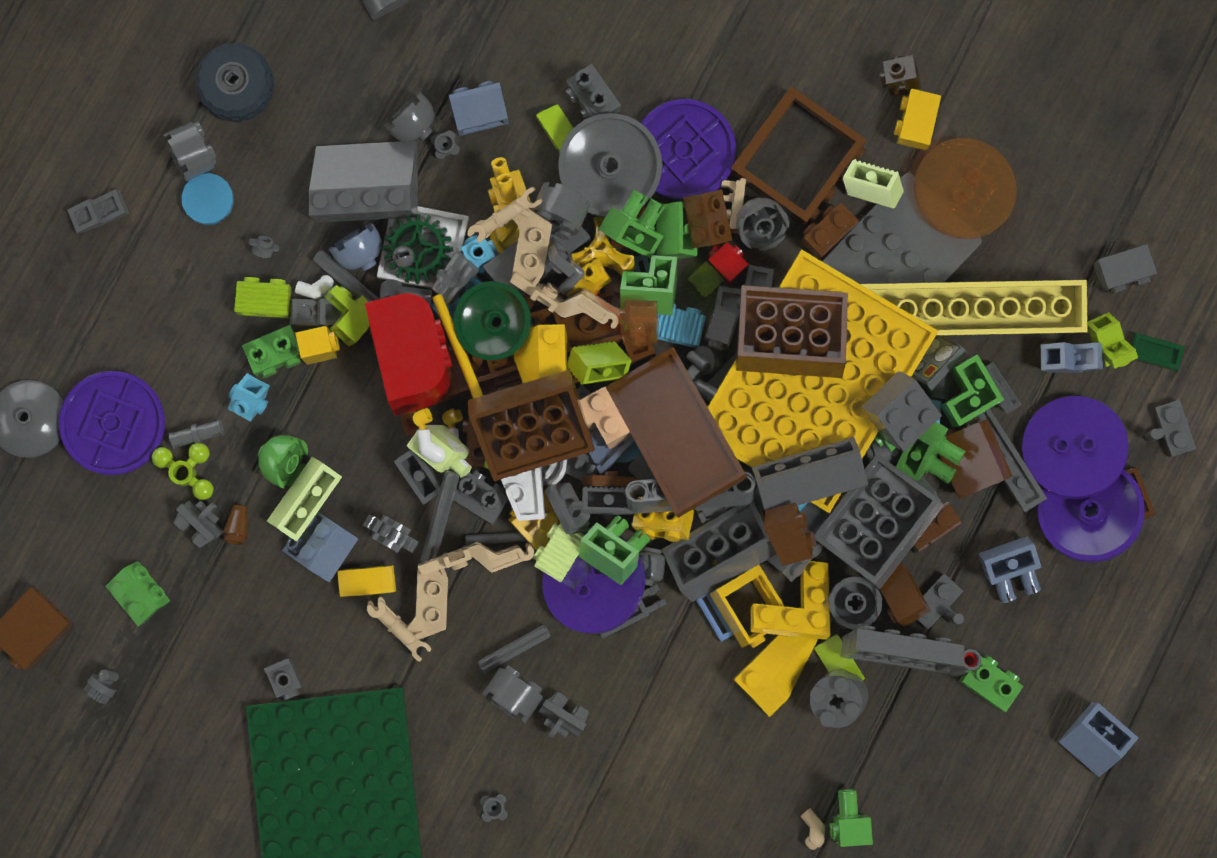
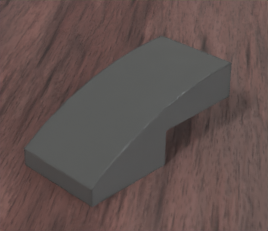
[68,189,129,234]
[290,299,342,327]

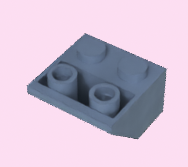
[449,81,509,136]
[282,512,358,582]
[1058,702,1138,777]

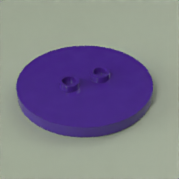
[641,99,736,202]
[59,371,166,475]
[1022,396,1129,499]
[543,529,645,634]

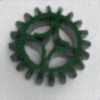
[383,214,453,284]

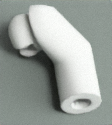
[295,275,334,299]

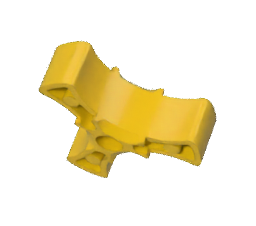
[572,217,635,276]

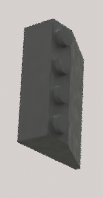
[309,141,418,223]
[815,454,944,589]

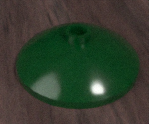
[454,281,532,361]

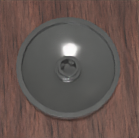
[558,113,662,217]

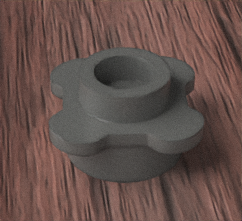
[431,131,460,159]
[249,236,280,258]
[480,794,508,822]

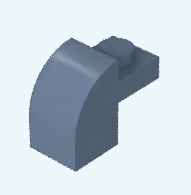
[1041,342,1103,373]

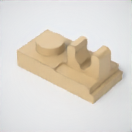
[721,178,746,234]

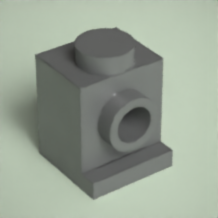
[264,658,303,700]

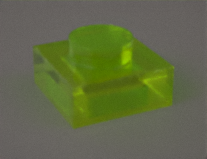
[687,261,724,298]

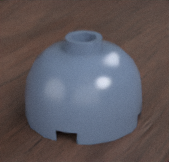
[329,223,382,271]

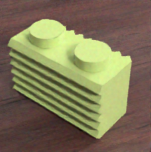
[843,159,904,208]
[532,523,585,582]

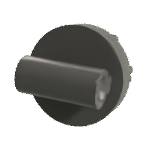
[687,346,723,375]
[83,670,119,704]

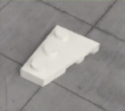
[501,467,545,521]

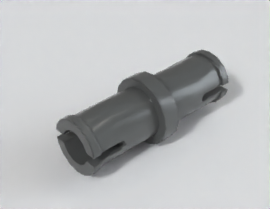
[169,419,224,449]

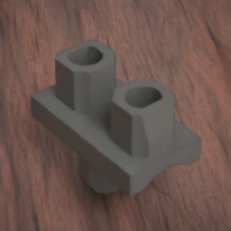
[432,252,479,305]
[173,500,223,548]
[538,692,589,739]

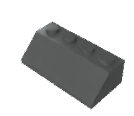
[661,501,776,602]

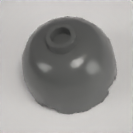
[384,92,435,142]
[736,198,789,250]

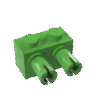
[599,189,665,259]
[242,325,301,378]
[896,422,966,484]
[579,516,650,585]
[829,789,873,847]

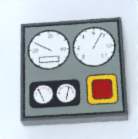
[911,335,967,390]

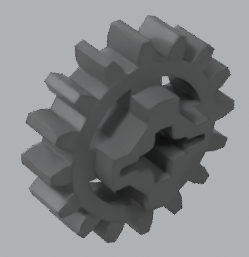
[363,515,418,553]

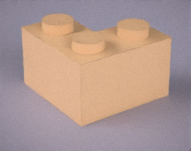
[580,387,633,449]

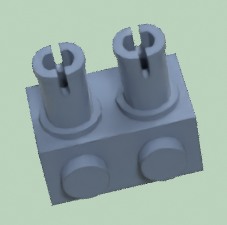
[978,536,1042,603]

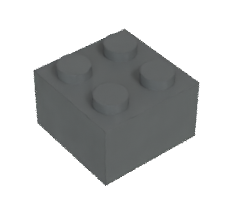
[861,371,942,452]

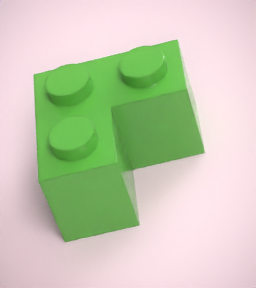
[620,255,677,316]
[940,354,1004,428]

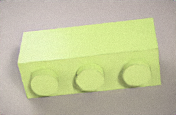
[267,457,342,542]

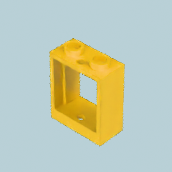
[710,565,785,648]

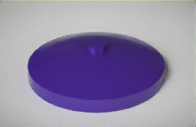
[1038,470,1145,563]

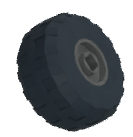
[195,43,274,122]

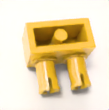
[488,157,532,229]

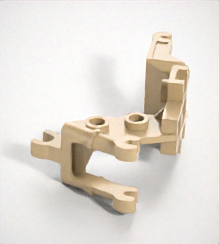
[467,187,622,328]
[367,542,534,662]

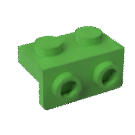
[106,561,170,626]

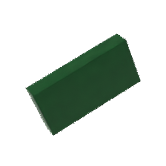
[1131,333,1185,372]

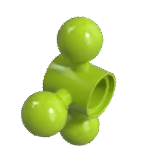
[152,443,214,500]

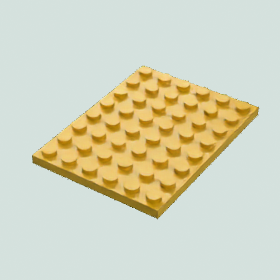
[708,250,938,513]

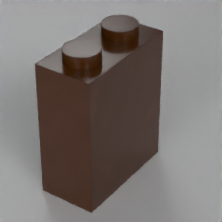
[940,418,1013,499]
[0,587,74,670]

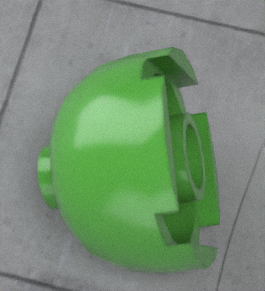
[258,435,308,488]

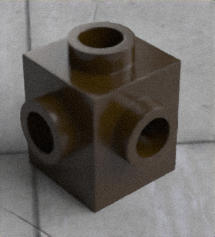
[880,55,921,96]

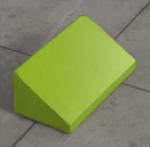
[536,104,573,154]
[814,634,865,680]

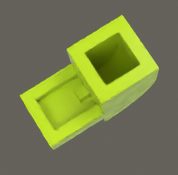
[324,285,370,346]
[1087,312,1138,369]

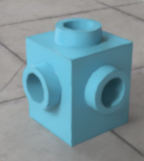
[461,235,498,274]
[228,374,270,422]

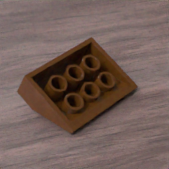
[736,285,848,378]
[468,370,595,481]

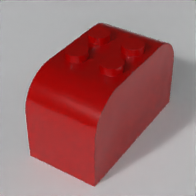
[365,293,452,416]

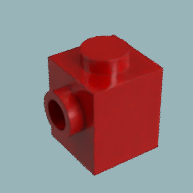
[707,242,748,286]

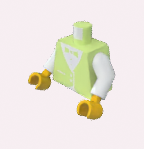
[407,408,472,478]

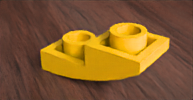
[337,565,396,597]

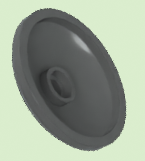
[0,380,64,458]

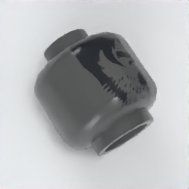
[639,547,667,586]

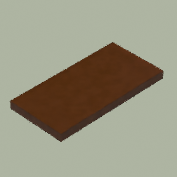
[606,347,748,518]

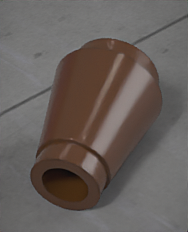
[222,505,248,545]

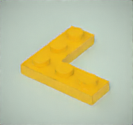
[751,561,830,640]

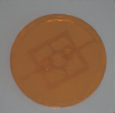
[914,138,1017,239]

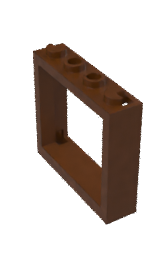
[730,86,866,226]

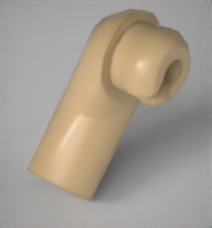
[800,808,825,850]

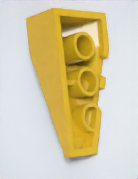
[514,324,567,383]
[732,635,818,717]

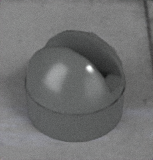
[393,246,414,268]

